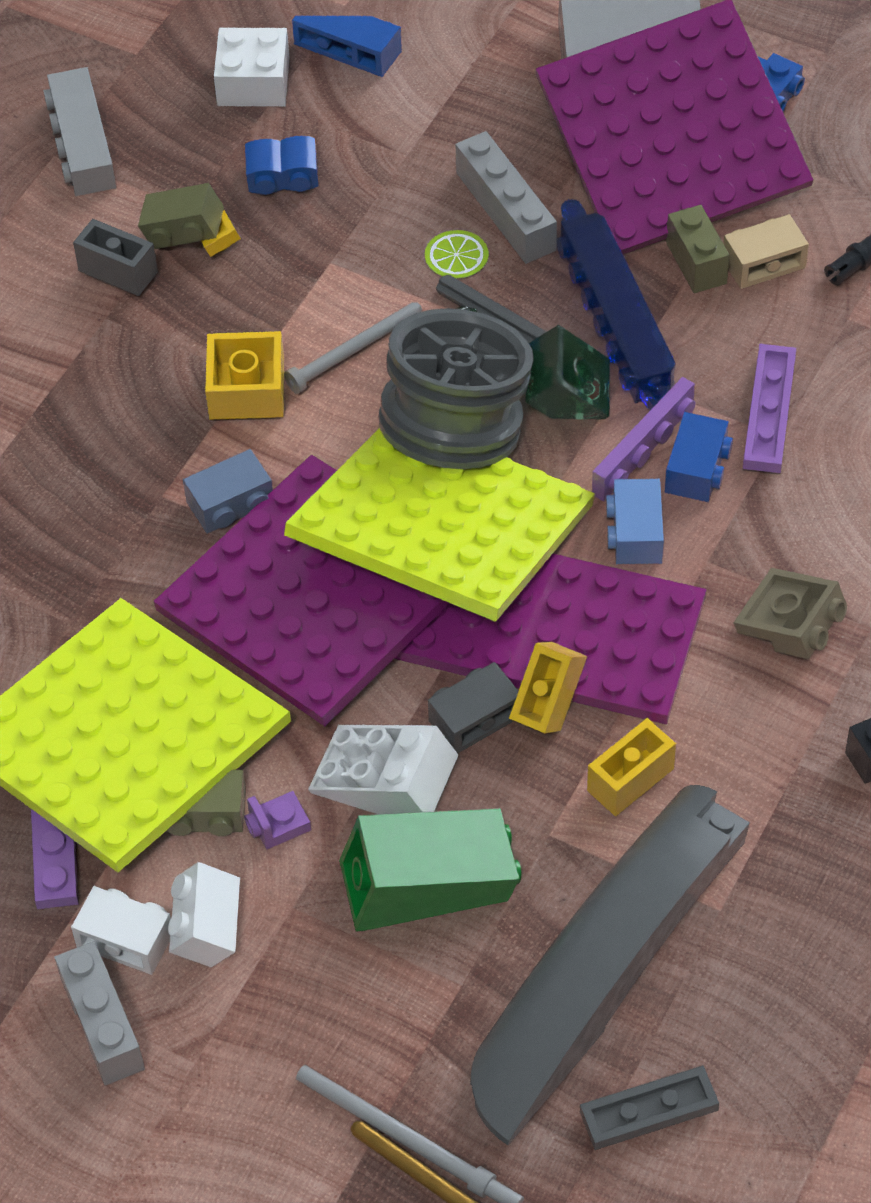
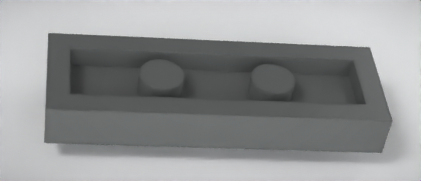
[580,1065,719,1150]

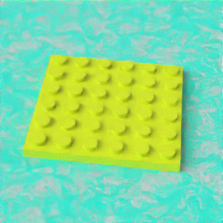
[284,428,595,622]
[0,598,291,872]

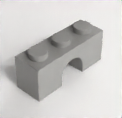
[54,941,145,1086]

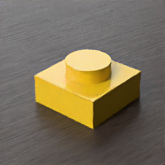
[201,210,241,257]

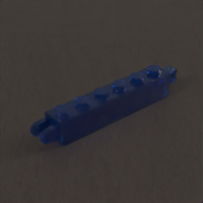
[556,199,676,411]

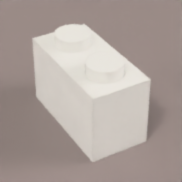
[168,862,240,967]
[71,886,171,975]

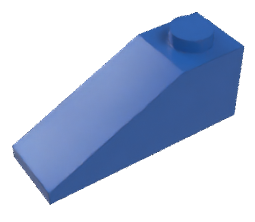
[292,16,402,77]

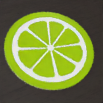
[425,230,489,279]

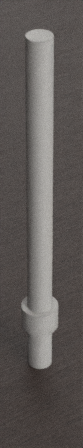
[296,1065,524,1203]

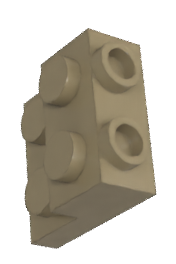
[733,568,847,659]

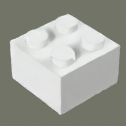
[214,28,290,106]

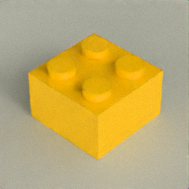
[205,331,284,420]

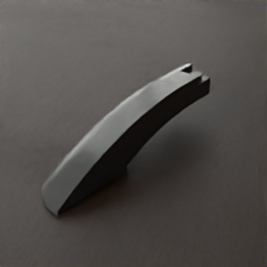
[470,785,750,1145]

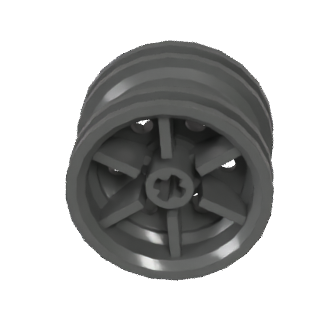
[378,308,533,469]

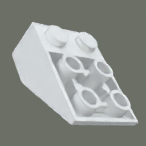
[308,725,458,814]

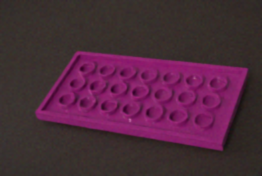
[394,554,706,724]

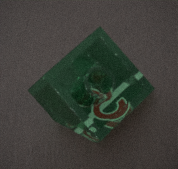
[525,324,610,420]

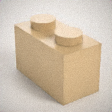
[724,214,809,289]

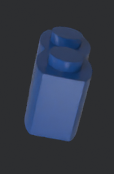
[245,136,319,195]

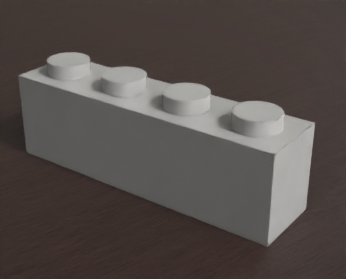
[43,67,116,196]
[455,131,557,264]

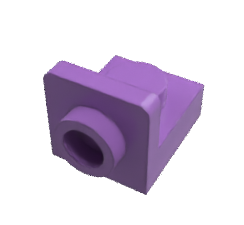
[244,791,311,850]

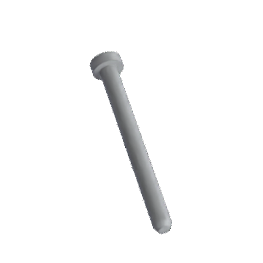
[284,302,422,394]

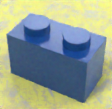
[665,412,733,502]

